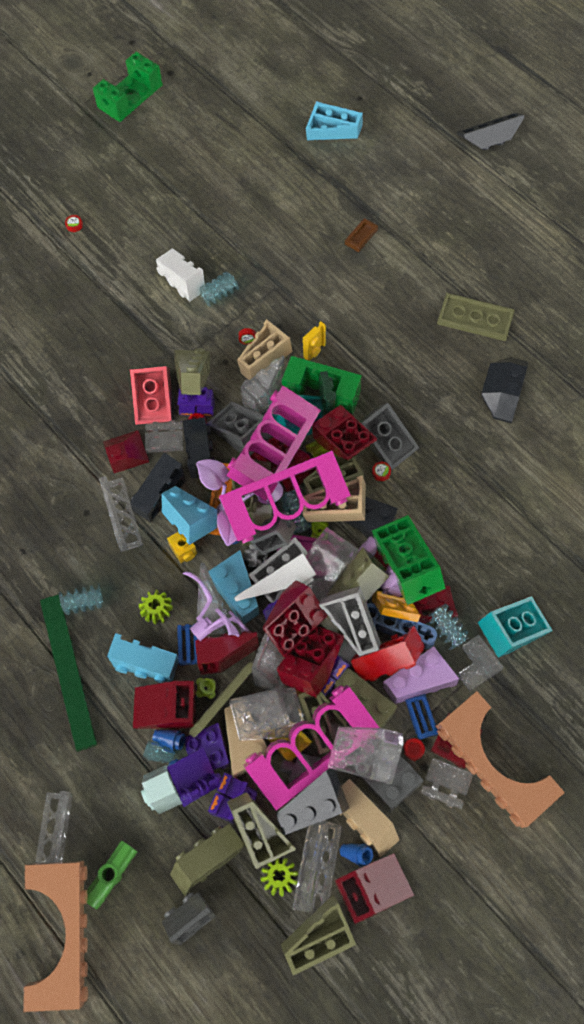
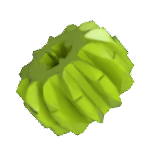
[139,590,173,625]
[261,858,298,897]

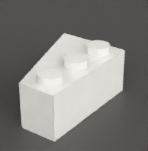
[156,248,206,302]

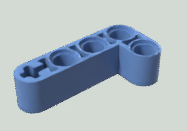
[367,603,437,649]

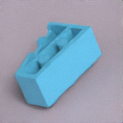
[306,102,363,140]
[162,486,217,545]
[208,550,259,624]
[107,633,178,683]

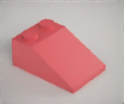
[130,366,172,425]

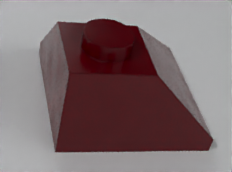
[103,430,149,474]

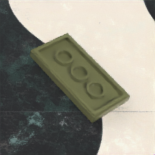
[437,293,515,341]
[189,662,255,738]

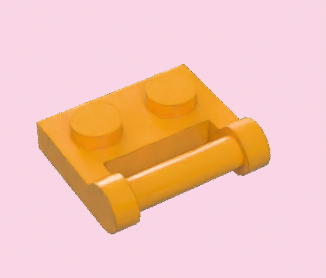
[372,590,421,622]

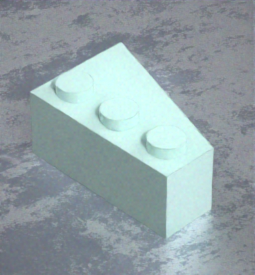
[141,765,182,814]

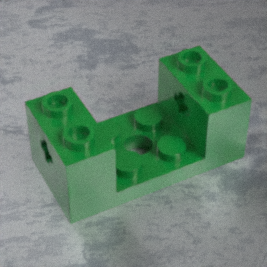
[93,52,163,122]
[282,356,362,415]
[372,515,446,605]

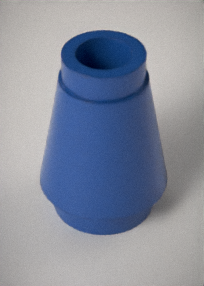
[153,729,185,751]
[340,843,373,867]

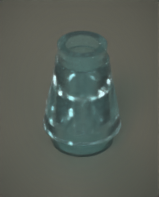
[143,740,175,763]

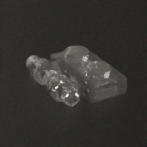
[145,420,183,453]
[421,758,473,809]

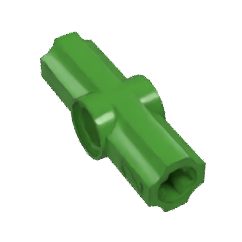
[87,841,138,910]

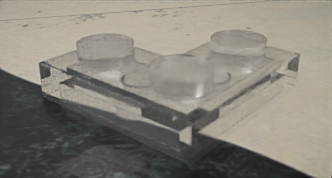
[458,635,504,692]

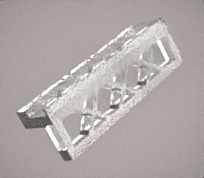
[99,476,143,552]
[35,791,73,863]
[292,820,342,913]

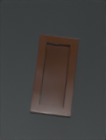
[345,218,378,252]

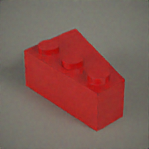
[351,625,425,682]

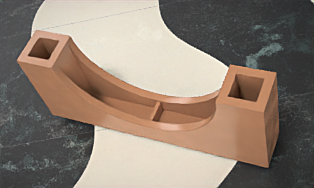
[436,691,565,828]
[24,861,88,1012]

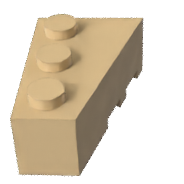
[237,319,293,383]
[303,476,366,522]
[224,700,272,779]
[340,779,399,858]

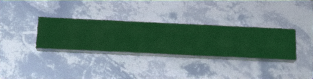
[40,594,97,752]

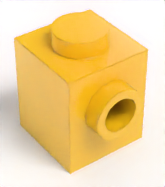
[167,532,197,563]

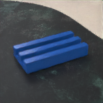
[177,624,198,666]
[405,694,438,740]

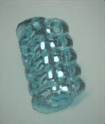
[200,272,239,307]
[281,490,312,534]
[59,584,103,615]
[427,604,468,650]

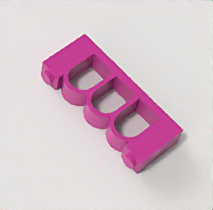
[226,386,321,501]
[219,451,351,544]
[243,685,380,810]

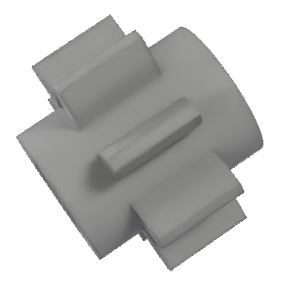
[244,544,268,568]

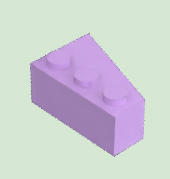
[383,646,459,704]

